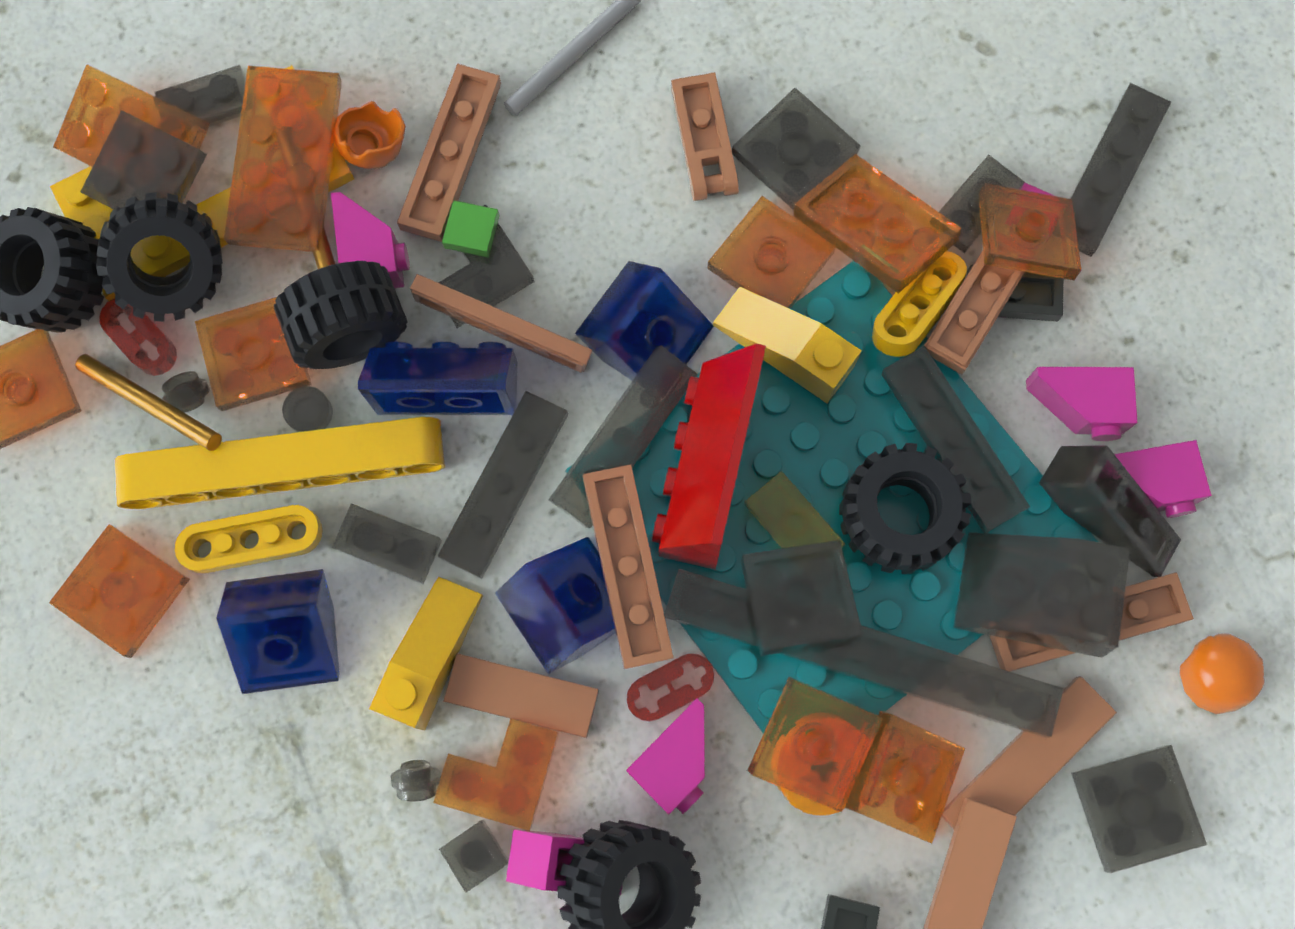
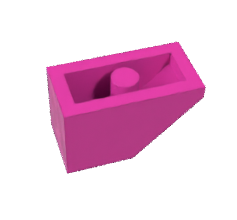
[331,192,410,289]
[1026,367,1138,441]
[1087,440,1212,518]
[626,698,705,815]
[506,829,623,895]

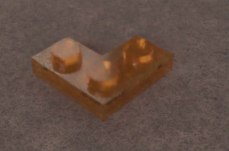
[433,718,559,831]

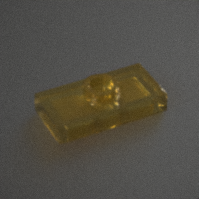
[744,471,845,577]

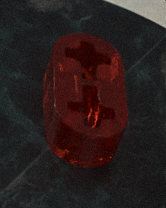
[99,298,177,376]
[626,653,714,722]

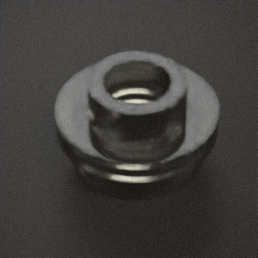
[162,371,210,412]
[391,760,441,801]

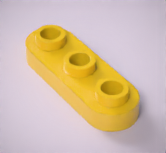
[872,250,967,357]
[175,505,323,573]

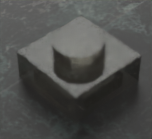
[439,820,509,893]

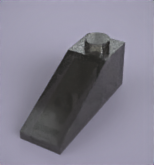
[1039,445,1181,577]

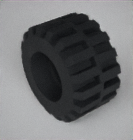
[96,192,223,322]
[0,207,105,333]
[274,261,408,369]
[839,443,972,574]
[558,820,701,929]

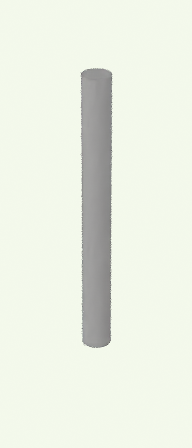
[504,0,641,116]

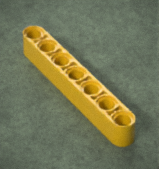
[115,417,445,509]

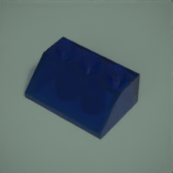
[358,342,518,415]

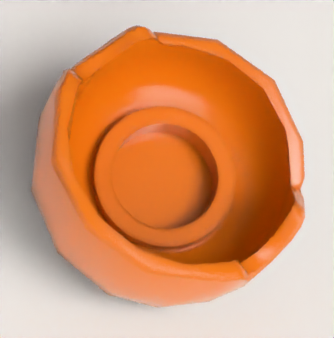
[333,101,406,169]
[1180,634,1265,714]

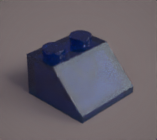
[575,261,714,399]
[495,537,616,674]
[216,569,340,694]

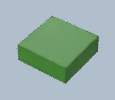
[442,200,500,258]

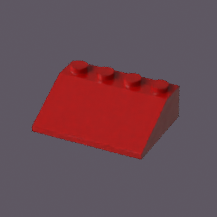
[652,343,766,570]

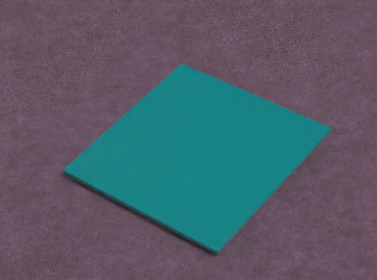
[565,256,1100,768]

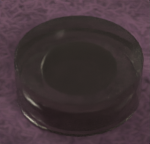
[282,386,333,432]

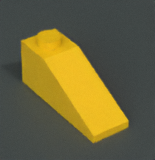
[713,287,862,404]
[369,577,483,730]

